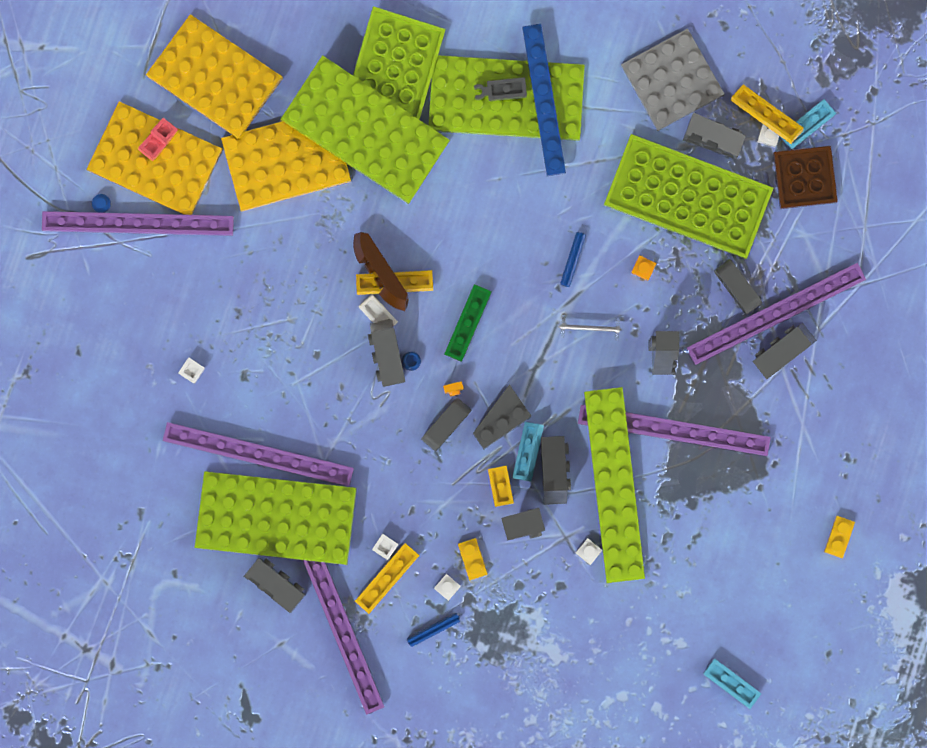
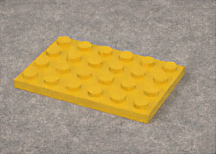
[146,14,283,139]
[86,101,223,215]
[221,121,351,212]

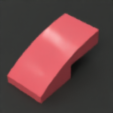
[138,118,178,161]

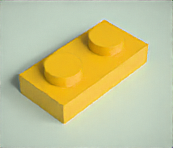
[488,465,514,507]
[824,516,855,558]
[458,538,488,581]

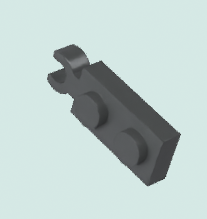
[474,77,527,101]

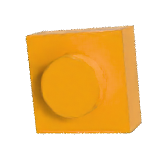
[631,255,657,281]
[443,381,464,397]

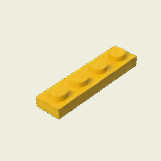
[731,84,803,144]
[356,270,433,295]
[354,543,420,614]

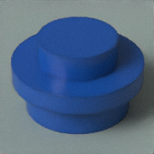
[92,194,111,213]
[402,352,421,371]

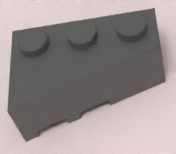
[683,112,746,159]
[368,319,405,387]
[752,323,817,379]
[648,331,679,375]
[473,384,531,450]
[541,436,571,505]
[501,508,545,541]
[243,558,306,613]

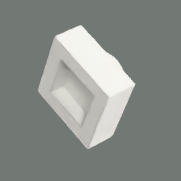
[757,124,779,148]
[178,357,205,384]
[372,534,399,560]
[576,538,602,565]
[434,574,461,601]

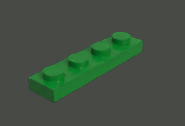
[444,284,492,362]

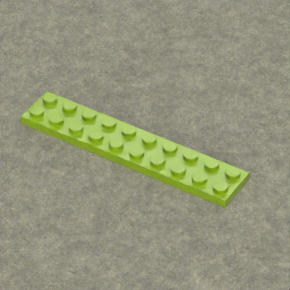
[584,387,645,583]

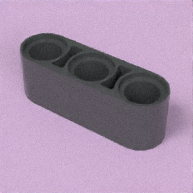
[714,259,762,315]
[421,398,472,452]

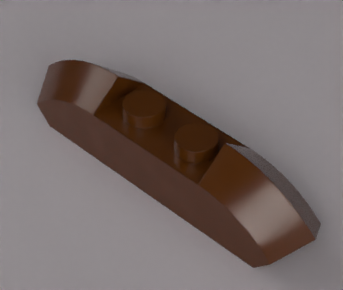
[353,232,409,311]

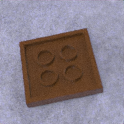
[773,146,838,209]

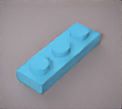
[781,99,836,150]
[512,422,544,482]
[703,659,762,709]

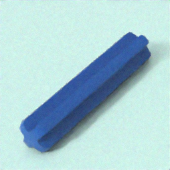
[560,232,586,287]
[407,613,460,647]

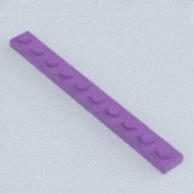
[42,211,234,236]
[686,263,866,365]
[578,405,771,456]
[163,422,354,487]
[303,560,385,715]

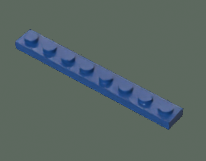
[522,24,566,177]

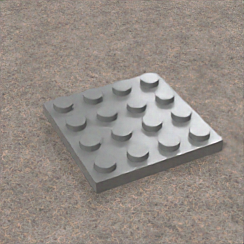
[621,28,724,131]

